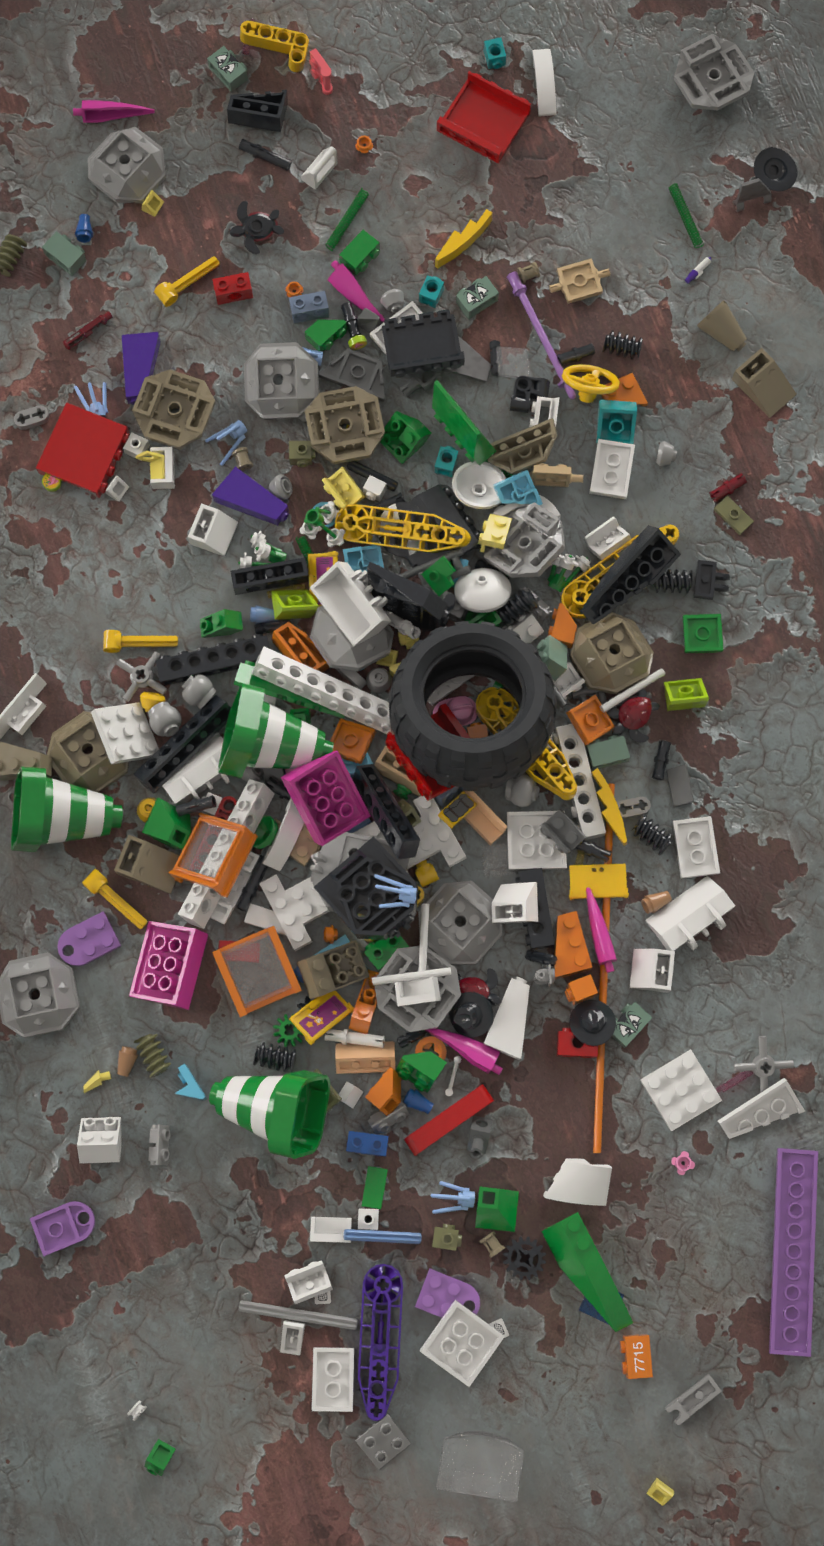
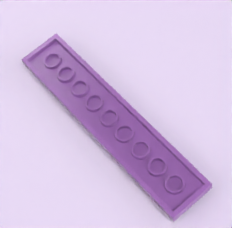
[769,1148,818,1357]

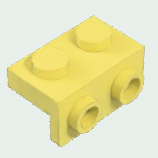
[322,467,365,511]
[478,514,512,552]

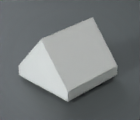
[106,475,129,501]
[339,1082,363,1109]

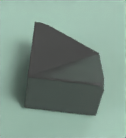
[357,308,380,333]

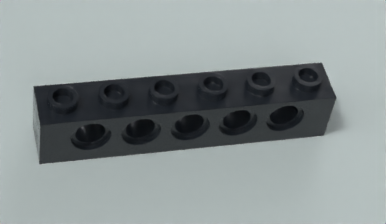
[155,634,270,686]
[133,695,231,794]
[353,764,420,860]

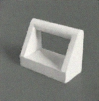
[301,146,337,190]

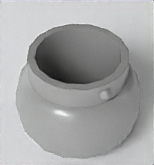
[181,675,216,709]
[148,702,182,737]
[505,775,540,807]

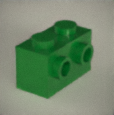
[339,229,380,276]
[364,936,409,972]

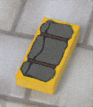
[438,791,477,829]

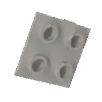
[355,1414,411,1470]

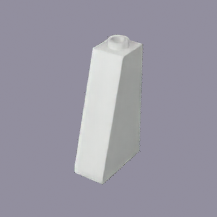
[484,977,530,1060]

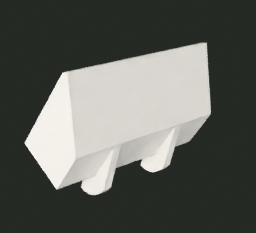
[310,561,391,647]
[162,733,230,805]
[646,876,735,951]

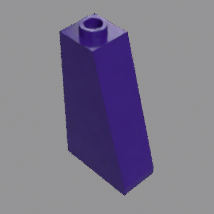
[122,332,161,405]
[212,467,289,526]

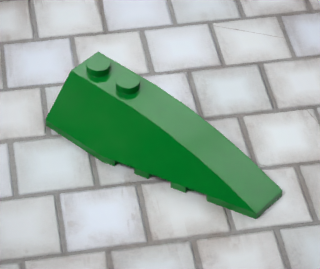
[234,660,345,719]
[541,1212,633,1332]

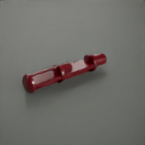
[63,311,113,350]

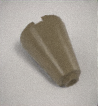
[697,300,747,352]

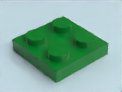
[682,614,723,653]

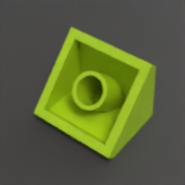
[271,589,319,620]
[664,678,709,711]

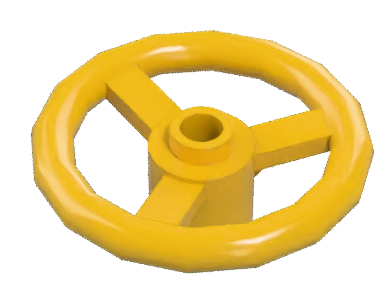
[562,364,620,403]

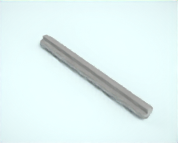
[239,1300,358,1330]

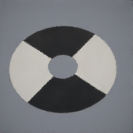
[378,502,427,557]

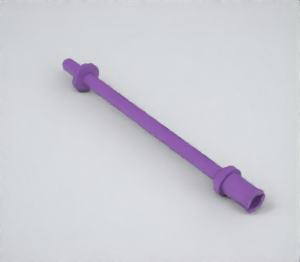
[507,271,576,399]

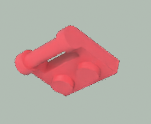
[309,48,333,95]

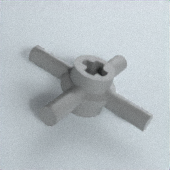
[116,652,167,702]
[733,1036,794,1093]

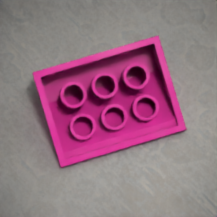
[281,750,371,846]
[129,921,208,1010]

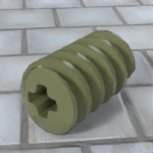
[0,234,27,277]
[134,1034,171,1078]

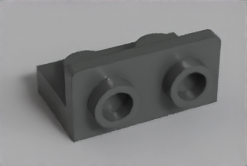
[540,809,587,854]

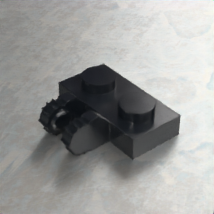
[694,560,730,600]

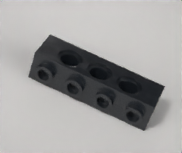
[230,557,309,595]
[515,868,555,950]

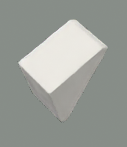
[280,1320,305,1355]

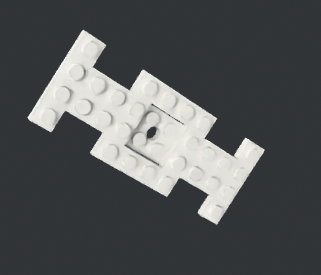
[259,796,467,951]

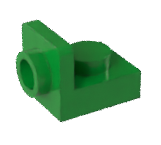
[144,1439,176,1476]

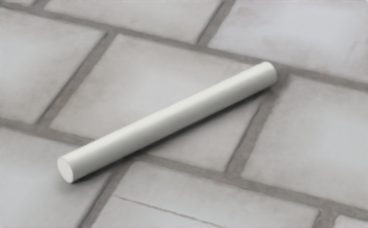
[600,668,665,713]
[418,903,429,971]
[372,967,451,985]

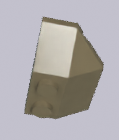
[488,418,557,475]

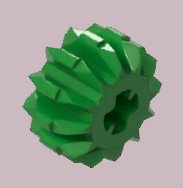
[273,1014,304,1047]

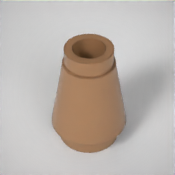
[641,891,672,914]
[117,1046,138,1077]

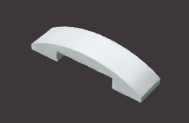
[532,49,556,116]
[262,798,304,871]
[210,851,260,925]

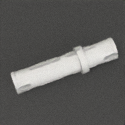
[384,611,420,639]
[325,1029,385,1048]

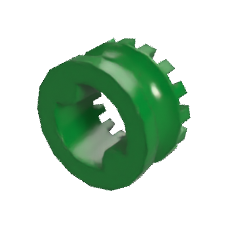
[393,783,412,801]

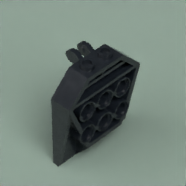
[367,562,455,631]
[314,836,418,940]

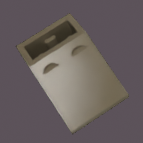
[732,348,797,418]
[114,835,179,894]
[297,940,369,999]

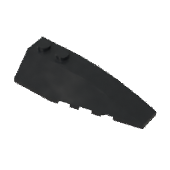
[581,525,681,625]

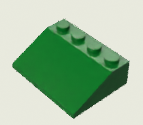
[432,380,497,466]

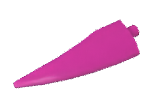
[73,100,155,123]
[328,260,385,322]
[586,887,617,973]
[425,1028,503,1075]

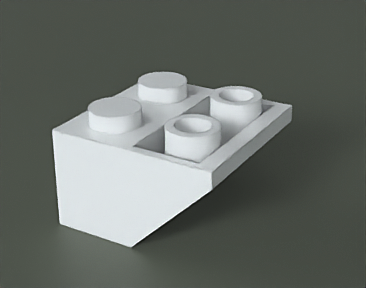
[188,503,238,557]
[492,882,538,924]
[629,949,675,993]
[77,1117,121,1163]

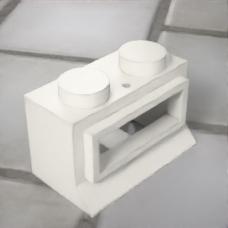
[529,396,560,427]

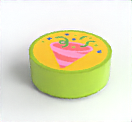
[348,335,367,350]
[42,474,62,492]

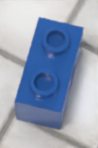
[346,1131,389,1157]

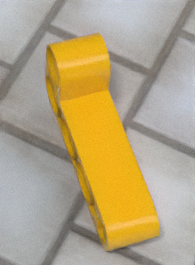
[240,21,309,72]

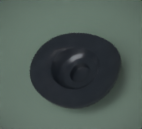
[754,147,798,192]
[449,992,494,1038]
[569,1000,616,1046]

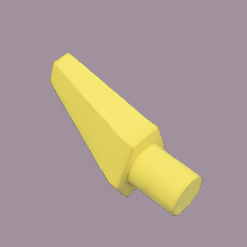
[83,1070,111,1093]

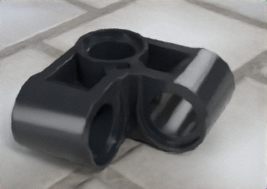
[509,375,550,413]

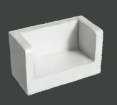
[150,447,175,489]
[395,977,441,1006]
[310,1217,352,1243]

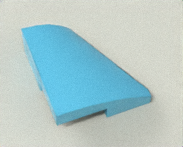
[493,470,543,505]
[343,545,384,572]

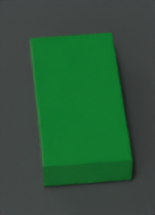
[361,1166,388,1209]

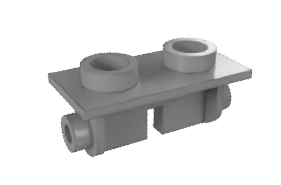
[514,586,552,624]
[534,964,555,989]
[367,1100,410,1134]
[148,1124,171,1166]

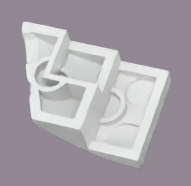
[543,1158,612,1206]

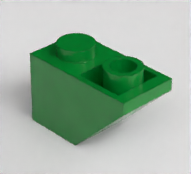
[305,320,347,352]
[200,609,243,638]

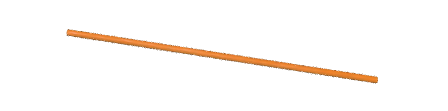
[593,783,615,1153]

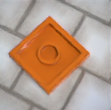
[566,694,614,746]
[330,718,376,764]

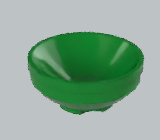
[253,815,278,849]

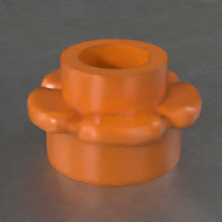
[355,135,373,153]
[285,281,303,298]
[324,925,338,944]

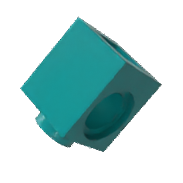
[483,37,506,69]
[419,275,444,308]
[434,446,459,477]

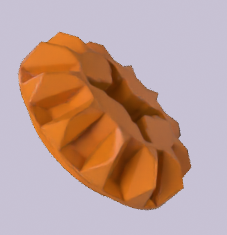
[415,1036,447,1060]

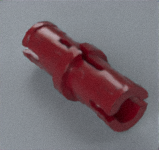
[709,473,747,502]

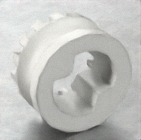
[127,1400,147,1421]

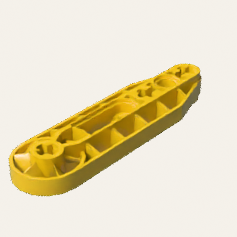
[335,504,471,553]
[561,525,679,619]
[476,687,577,800]

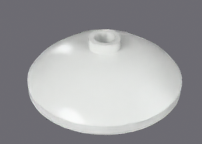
[452,461,506,509]
[454,568,511,613]

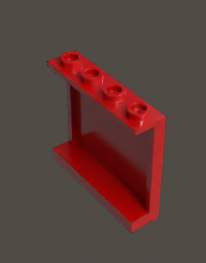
[437,71,531,164]
[36,402,130,498]
[385,703,471,801]

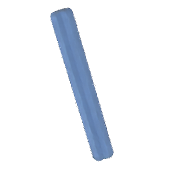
[343,1229,422,1244]

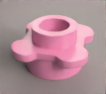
[671,1151,695,1175]

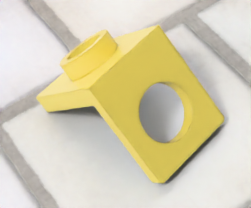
[136,451,165,479]

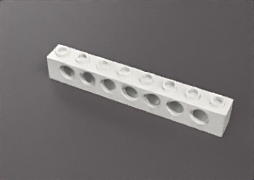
[252,647,393,735]
[178,779,275,929]

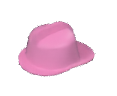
[433,696,477,726]

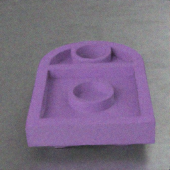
[58,911,121,966]
[30,1201,95,1256]
[415,1268,480,1318]

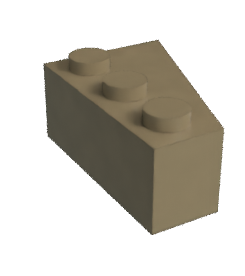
[0,742,52,781]

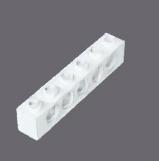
[553,724,606,840]

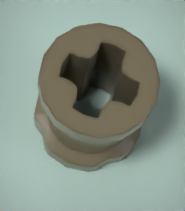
[517,262,540,284]
[232,447,253,471]
[480,1231,505,1258]

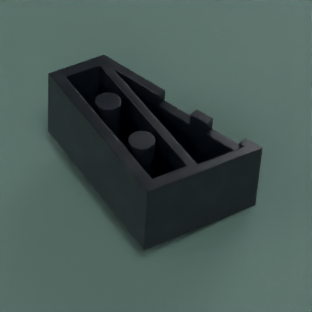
[227,90,288,132]

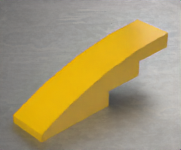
[435,209,492,268]
[591,768,627,846]

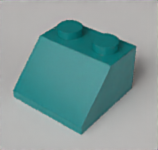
[596,400,637,444]

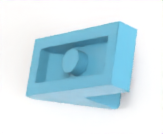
[175,1064,207,1100]

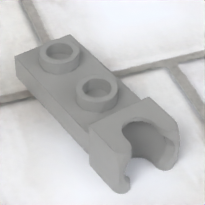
[665,1374,722,1426]

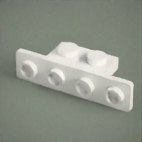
[0,673,47,739]

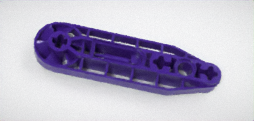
[358,1264,403,1421]

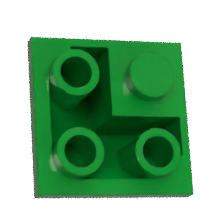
[380,411,432,464]
[142,798,191,850]
[395,1051,447,1093]
[475,1187,519,1232]

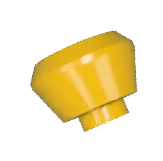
[140,692,166,712]
[137,797,156,823]

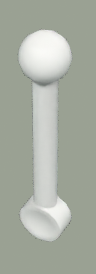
[445,1056,461,1096]

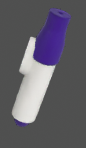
[685,257,711,284]

